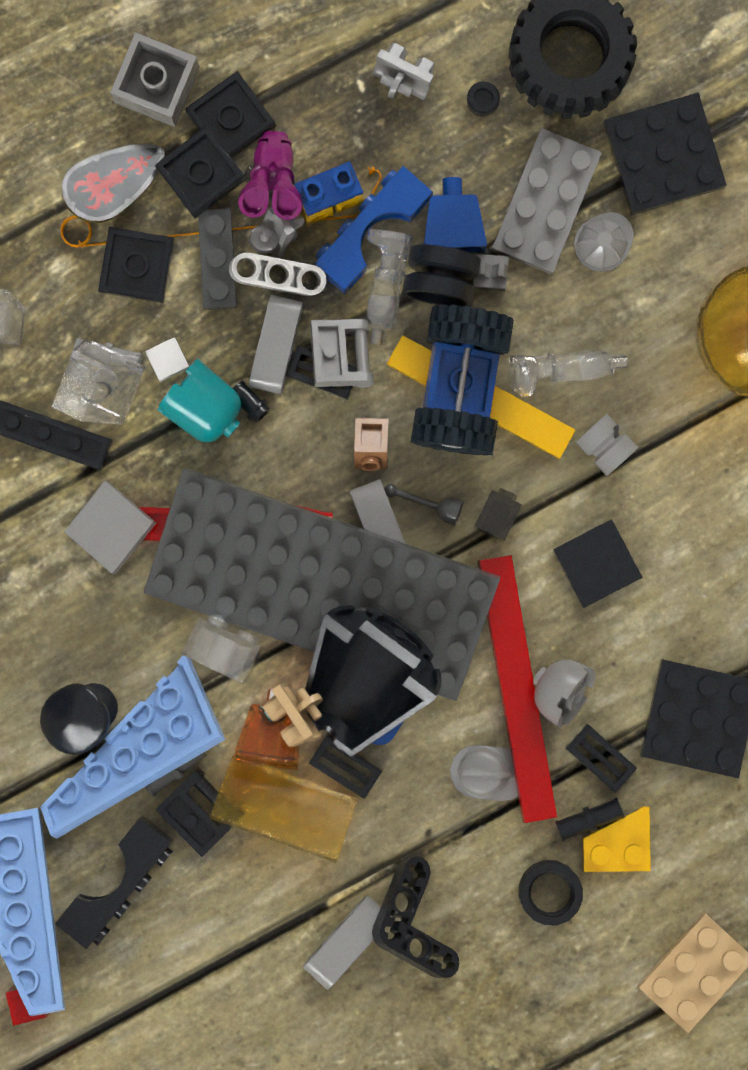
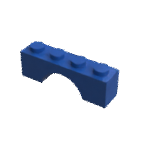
[315,166,433,295]

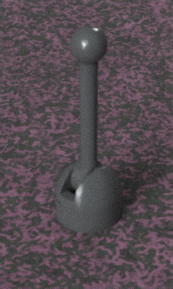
[384,484,463,526]

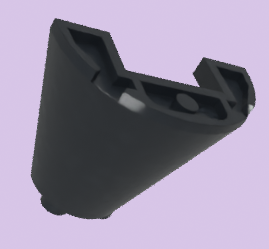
[305,605,442,757]

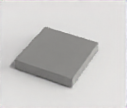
[64,481,156,574]

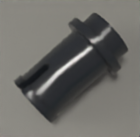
[232,380,270,423]

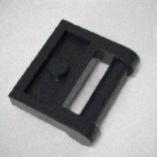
[155,767,245,857]

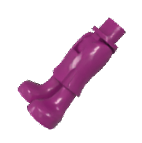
[238,131,302,220]

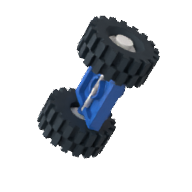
[410,305,514,456]

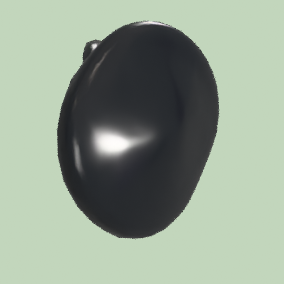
[40,683,118,755]

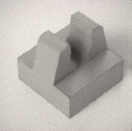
[473,254,509,291]

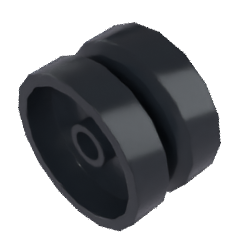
[402,244,481,307]

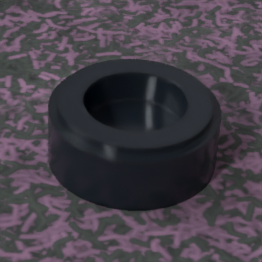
[467,81,500,117]

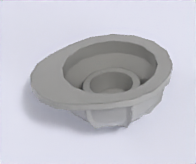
[574,212,634,272]

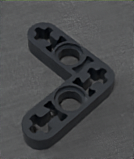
[372,856,460,978]

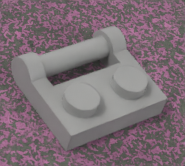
[310,319,374,388]

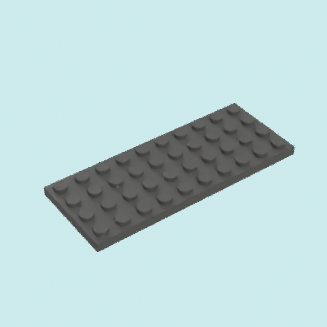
[144,468,500,701]

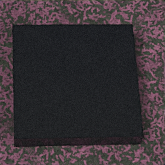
[185,71,276,158]
[154,126,247,219]
[98,227,175,303]
[553,519,643,608]

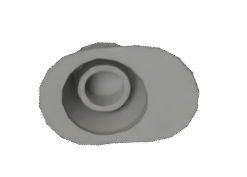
[450,745,518,801]

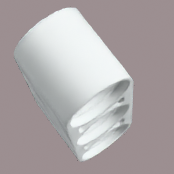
[229,253,326,296]

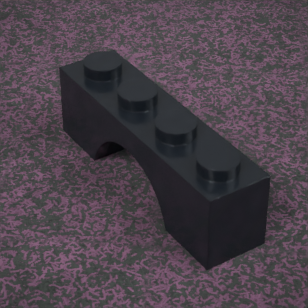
[55,816,174,949]

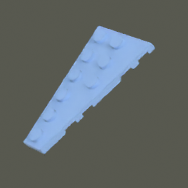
[40,654,226,839]
[0,808,65,1016]

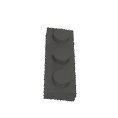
[198,208,237,310]

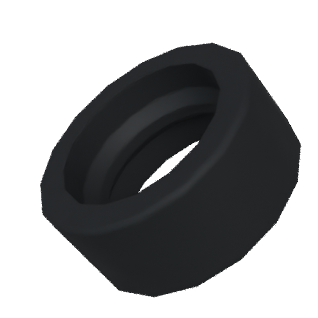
[518,860,583,926]

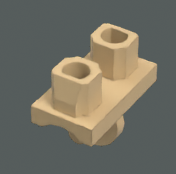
[263,684,323,747]

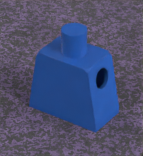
[424,177,487,253]

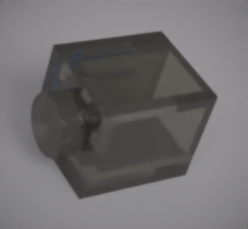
[473,488,522,542]

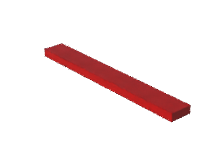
[478,555,557,823]

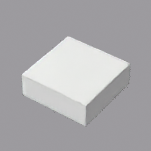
[145,337,189,382]

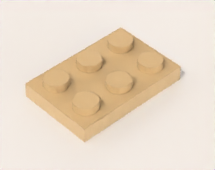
[637,912,748,1033]

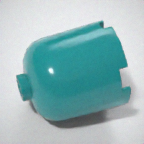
[157,359,241,443]

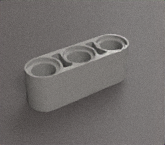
[249,295,303,394]
[349,479,405,543]
[303,895,391,990]

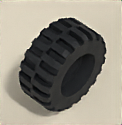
[508,0,637,119]

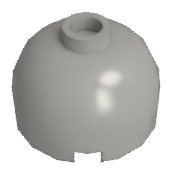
[533,659,596,728]

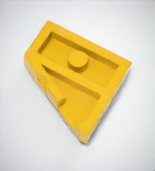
[582,806,651,872]

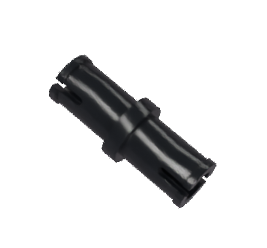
[555,798,625,841]

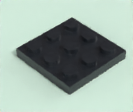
[603,92,727,216]
[640,659,748,778]

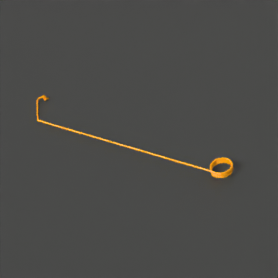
[60,167,382,248]

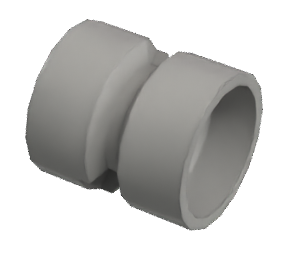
[575,413,639,476]

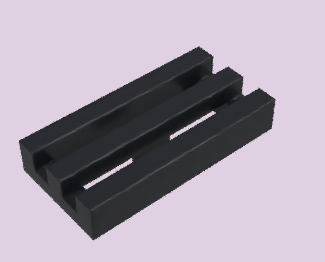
[286,345,357,400]
[565,723,637,793]
[309,735,382,799]

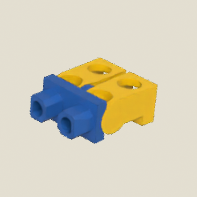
[294,161,364,227]

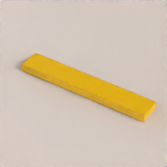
[387,335,575,459]

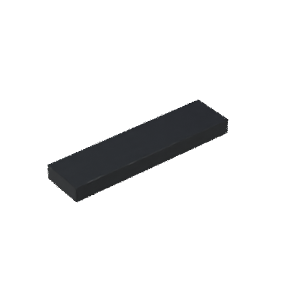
[0,400,113,471]

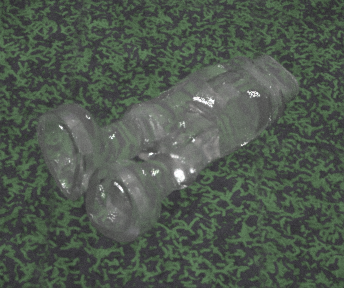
[367,229,413,345]
[509,350,628,397]

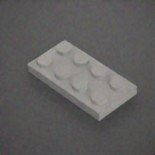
[491,128,602,275]

